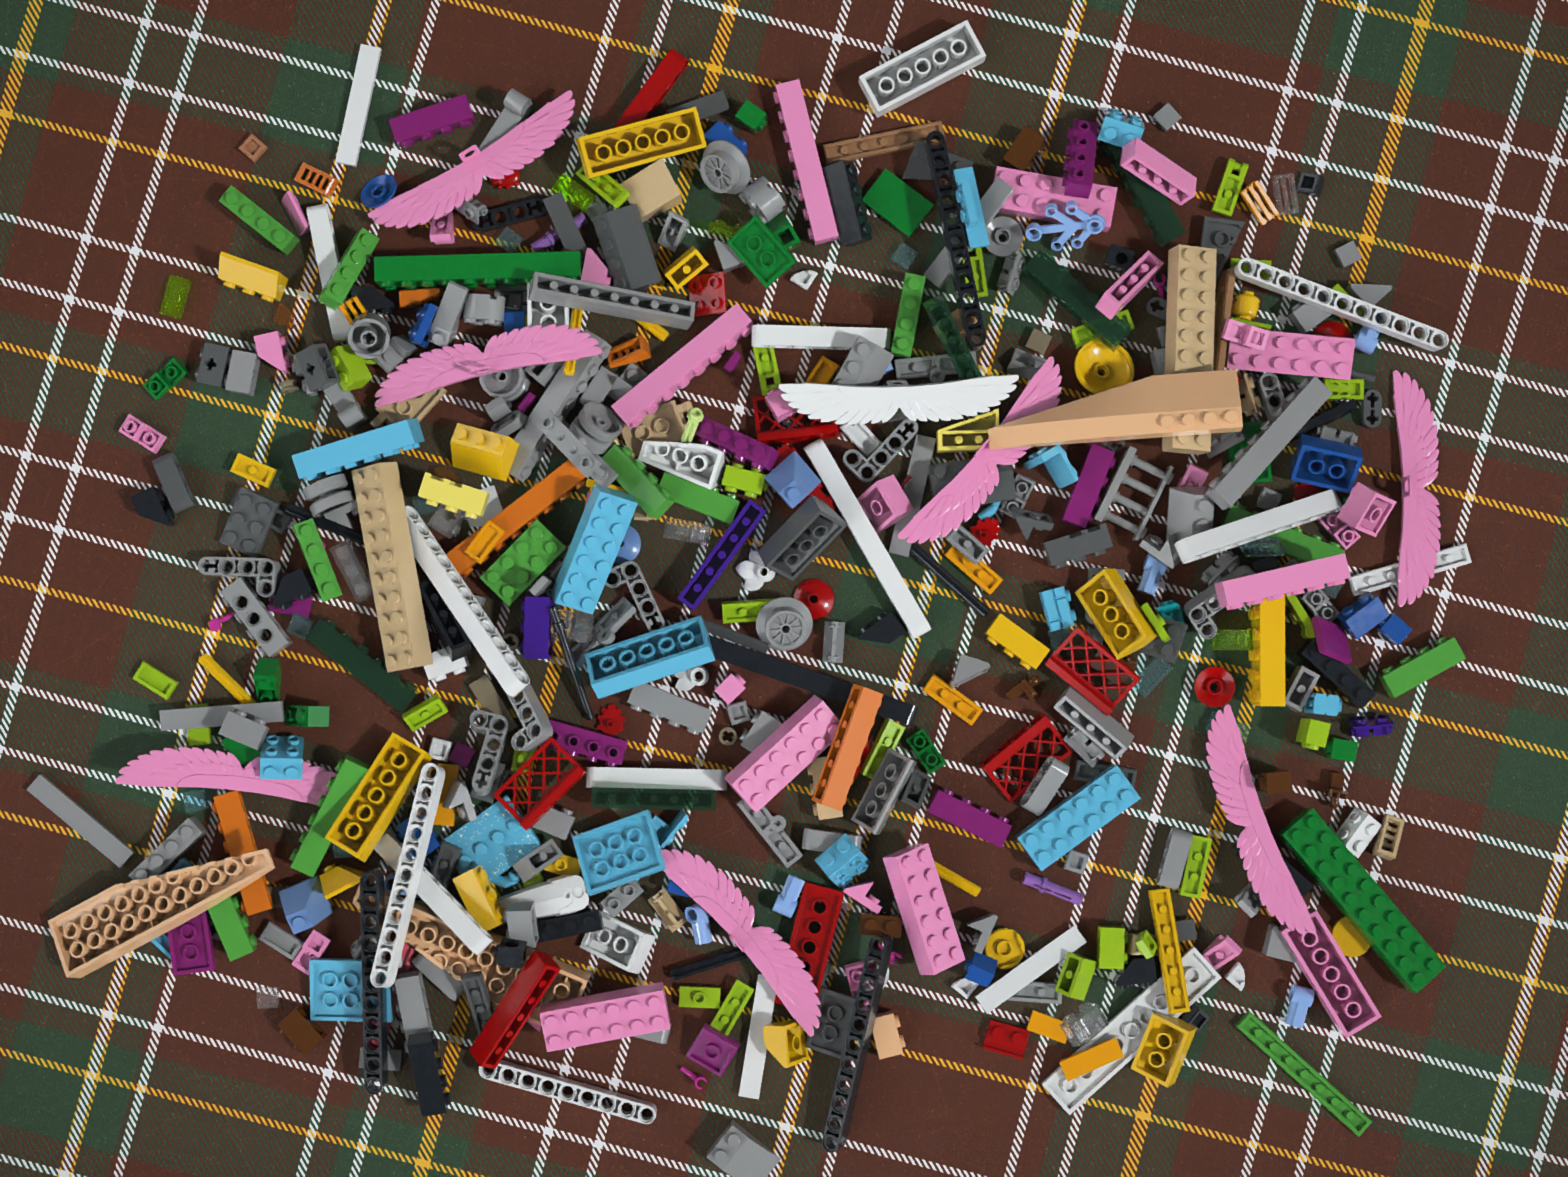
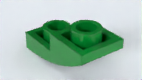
[143,358,190,401]
[906,728,946,775]

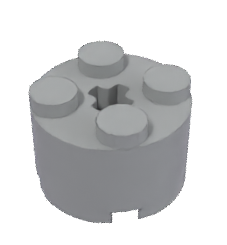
[739,176,786,224]
[463,293,505,327]
[348,313,391,359]

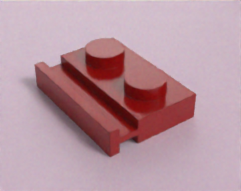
[982,1019,1030,1060]

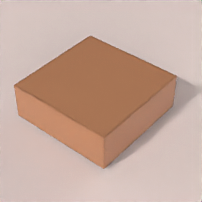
[239,133,268,163]

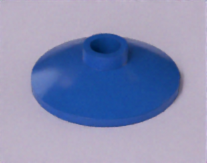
[361,174,397,208]

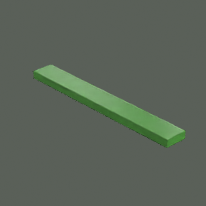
[1235,1010,1372,1137]

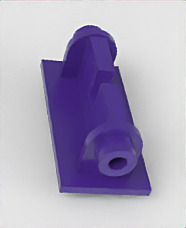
[1348,714,1394,738]

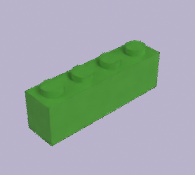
[218,185,300,256]
[317,227,380,311]
[890,273,926,359]
[602,444,675,519]
[659,472,741,525]
[292,518,343,602]
[1377,636,1466,698]
[208,895,258,962]

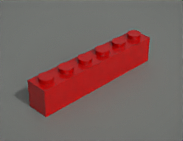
[469,950,561,1069]

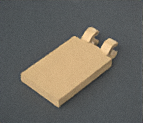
[370,388,447,429]
[621,400,699,458]

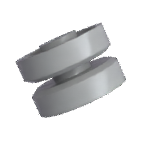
[479,367,530,402]
[569,402,622,454]
[302,474,355,518]

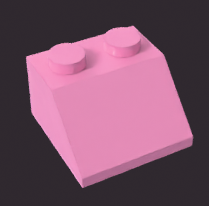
[857,474,914,534]
[1337,482,1396,537]

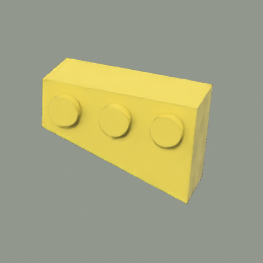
[936,408,999,453]
[418,472,490,519]

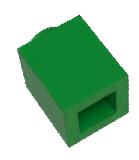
[735,100,767,135]
[1324,737,1358,762]

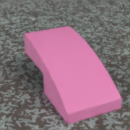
[1221,318,1270,351]
[292,929,331,975]

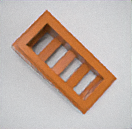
[294,162,340,199]
[399,288,443,310]
[607,335,652,368]

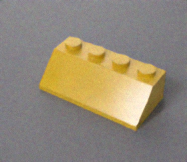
[1075,569,1159,660]

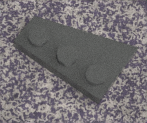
[902,140,973,181]
[1200,216,1245,280]

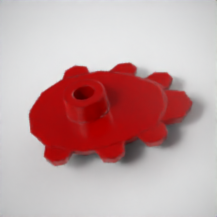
[490,170,520,190]
[1294,483,1323,501]
[970,517,1001,546]
[597,704,625,736]

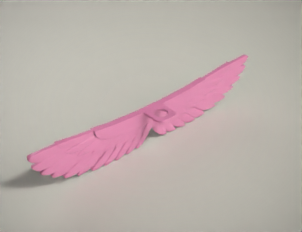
[368,90,575,229]
[374,324,603,408]
[898,356,1062,544]
[1392,370,1441,607]
[1206,704,1316,935]
[115,747,337,805]
[662,849,821,1037]

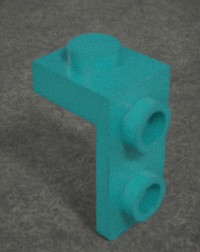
[1157,600,1185,624]

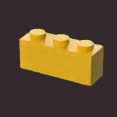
[984,613,1050,670]
[452,865,504,931]

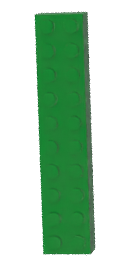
[374,251,584,292]
[1276,808,1447,993]

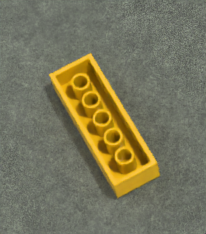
[576,107,707,180]
[1248,593,1285,706]
[325,732,432,863]

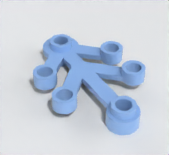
[1025,200,1105,251]

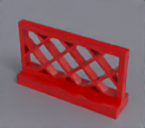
[752,395,839,446]
[1045,626,1141,716]
[979,712,1074,803]
[493,737,587,830]

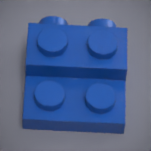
[408,303,439,349]

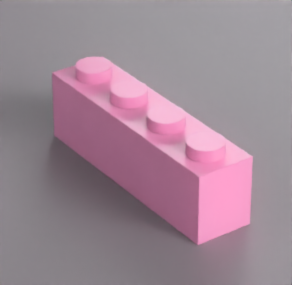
[1120,137,1197,206]
[1095,250,1164,320]

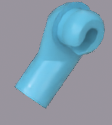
[978,502,1001,521]
[491,870,520,888]

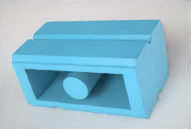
[1039,586,1076,632]
[1303,693,1342,716]

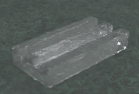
[1272,173,1299,217]

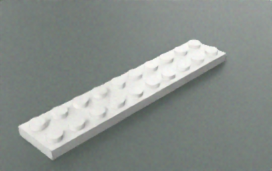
[1041,946,1222,1115]

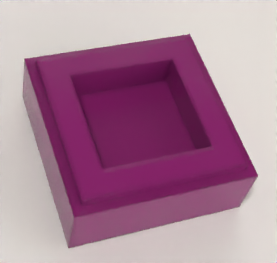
[724,351,742,374]
[518,392,537,415]
[448,741,476,769]

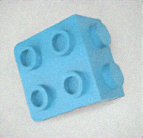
[1097,108,1145,148]
[1023,445,1078,489]
[260,735,304,779]
[815,833,871,888]

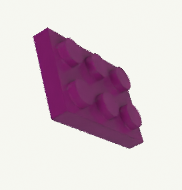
[167,910,216,976]

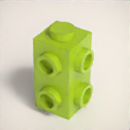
[721,463,769,498]

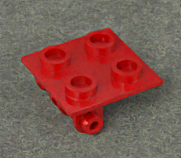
[688,271,728,317]

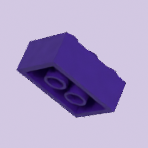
[520,596,554,659]

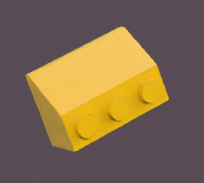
[218,251,288,303]
[450,423,520,482]
[1130,1013,1197,1088]

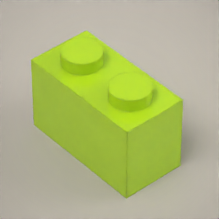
[330,344,373,392]
[1295,718,1331,751]
[1096,925,1128,970]
[1054,952,1097,1001]

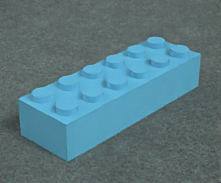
[291,418,425,481]
[550,484,638,615]
[584,615,715,699]
[1015,764,1141,871]

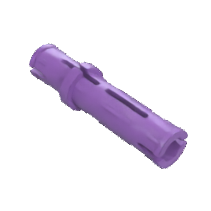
[530,212,588,252]
[1022,871,1084,906]

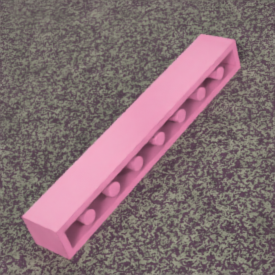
[773,79,839,245]
[611,303,753,430]

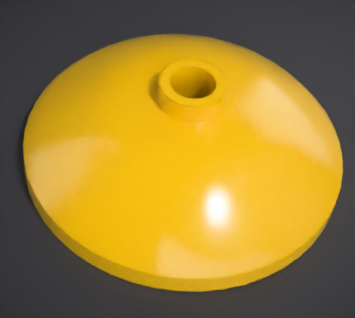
[1074,339,1134,394]

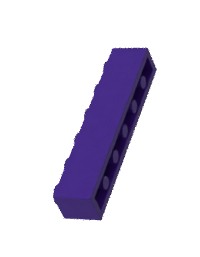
[677,499,767,611]

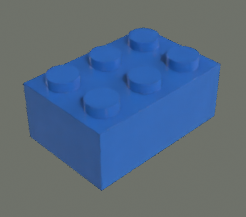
[1289,434,1363,493]

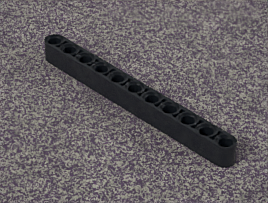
[925,131,986,351]
[709,635,919,726]
[360,868,388,1095]
[822,934,893,1153]

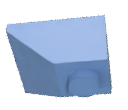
[764,451,822,509]
[279,875,334,934]

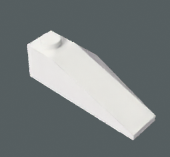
[638,440,725,490]

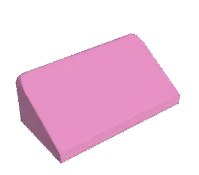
[281,190,310,236]

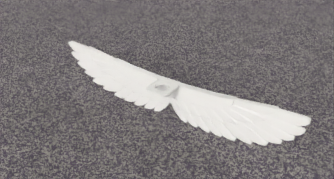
[779,374,1019,425]

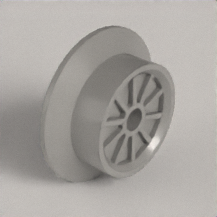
[700,140,750,194]
[756,597,813,651]

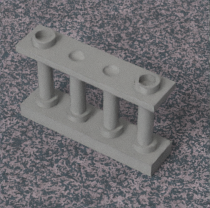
[535,410,619,487]
[1093,446,1174,541]

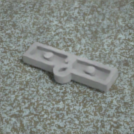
[894,351,978,383]
[571,596,637,668]
[737,800,803,868]

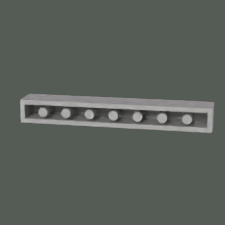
[528,272,695,330]
[509,329,612,483]
[1205,376,1332,510]

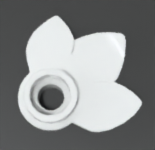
[736,551,775,591]
[673,665,709,691]

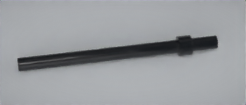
[549,605,594,720]

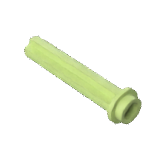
[680,407,704,443]

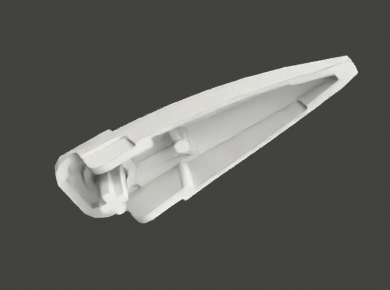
[497,874,589,919]

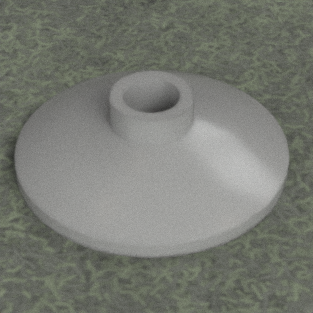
[986,216,1023,257]

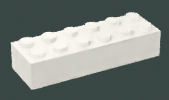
[858,20,986,118]

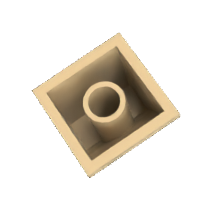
[620,158,682,222]

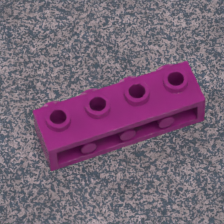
[1061,119,1098,199]
[695,416,780,471]
[543,719,629,767]

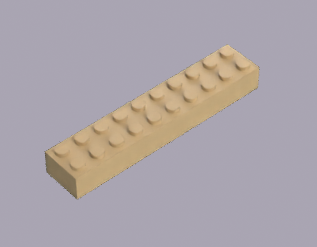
[1162,244,1217,455]
[351,462,433,673]

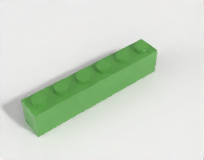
[1220,503,1345,563]
[289,754,369,877]

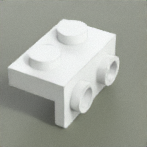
[1335,807,1382,858]

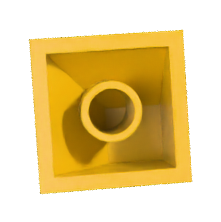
[319,864,371,900]
[763,1019,809,1068]

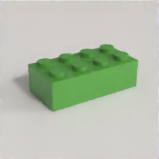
[480,519,568,607]

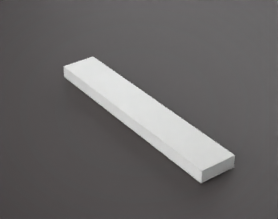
[335,44,382,167]
[1348,543,1472,597]
[975,925,1086,1014]
[739,973,776,1099]

